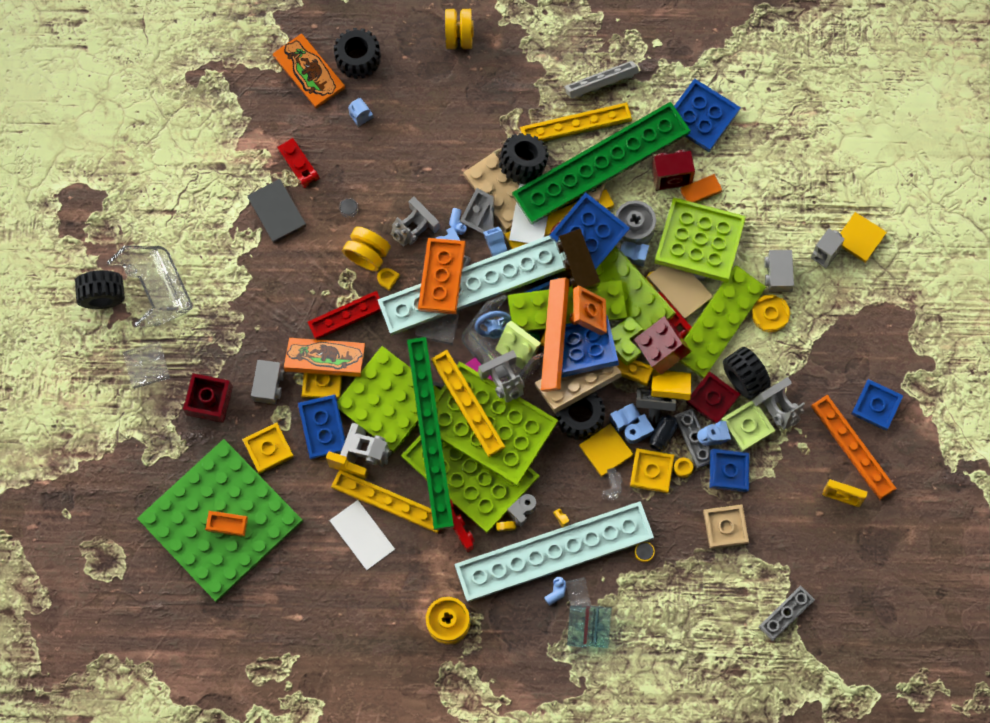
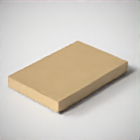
[647,265,713,319]

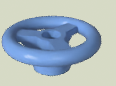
[475,311,511,339]

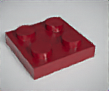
[686,371,740,424]

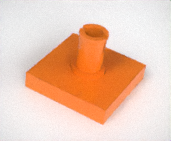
[569,286,607,335]

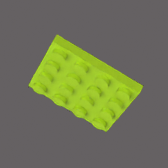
[654,197,746,283]
[337,346,440,452]

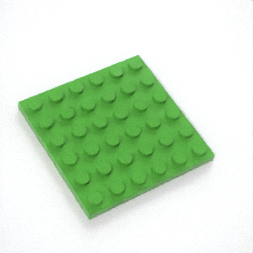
[137,439,303,603]

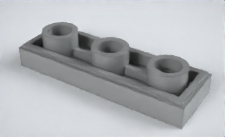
[674,409,711,469]
[758,585,815,641]

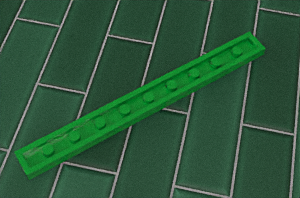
[407,337,454,530]

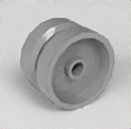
[615,200,656,245]

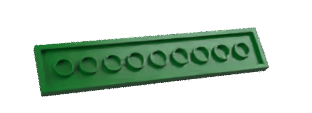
[512,101,691,225]

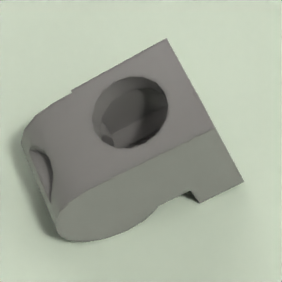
[507,494,536,527]

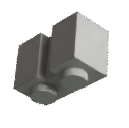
[811,228,844,269]
[764,250,794,292]
[251,360,285,404]

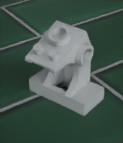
[391,197,440,246]
[478,350,525,403]
[752,377,805,430]
[340,423,392,467]

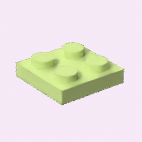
[495,321,541,372]
[721,400,775,452]

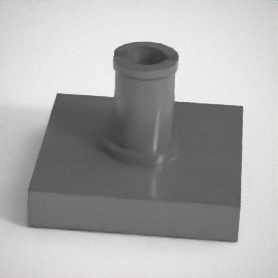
[636,388,676,423]

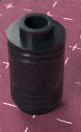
[649,415,679,452]

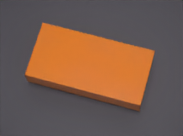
[680,174,722,203]
[205,511,248,537]

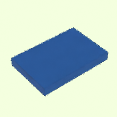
[298,394,346,460]

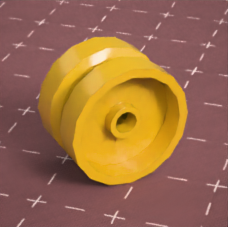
[445,9,474,50]
[342,227,391,271]
[426,597,470,645]

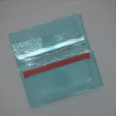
[567,605,612,648]

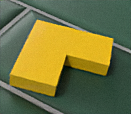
[326,451,368,480]

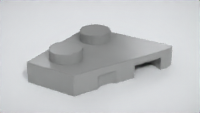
[460,188,494,233]

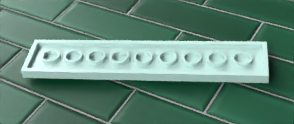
[378,235,565,336]
[454,501,654,602]

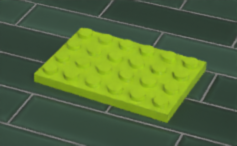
[418,361,558,486]
[401,435,540,534]

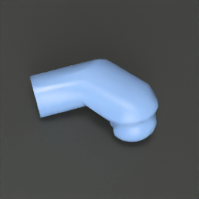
[449,208,467,235]
[544,577,566,606]

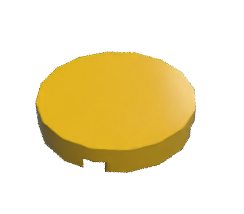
[752,295,790,333]

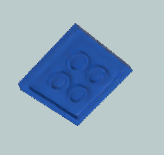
[674,79,741,152]
[549,192,630,269]
[561,315,619,377]

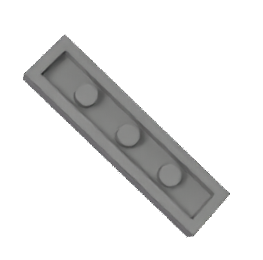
[564,61,639,98]

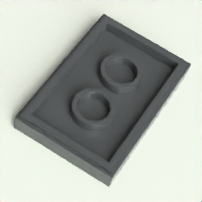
[247,179,306,244]

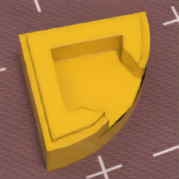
[553,509,569,528]

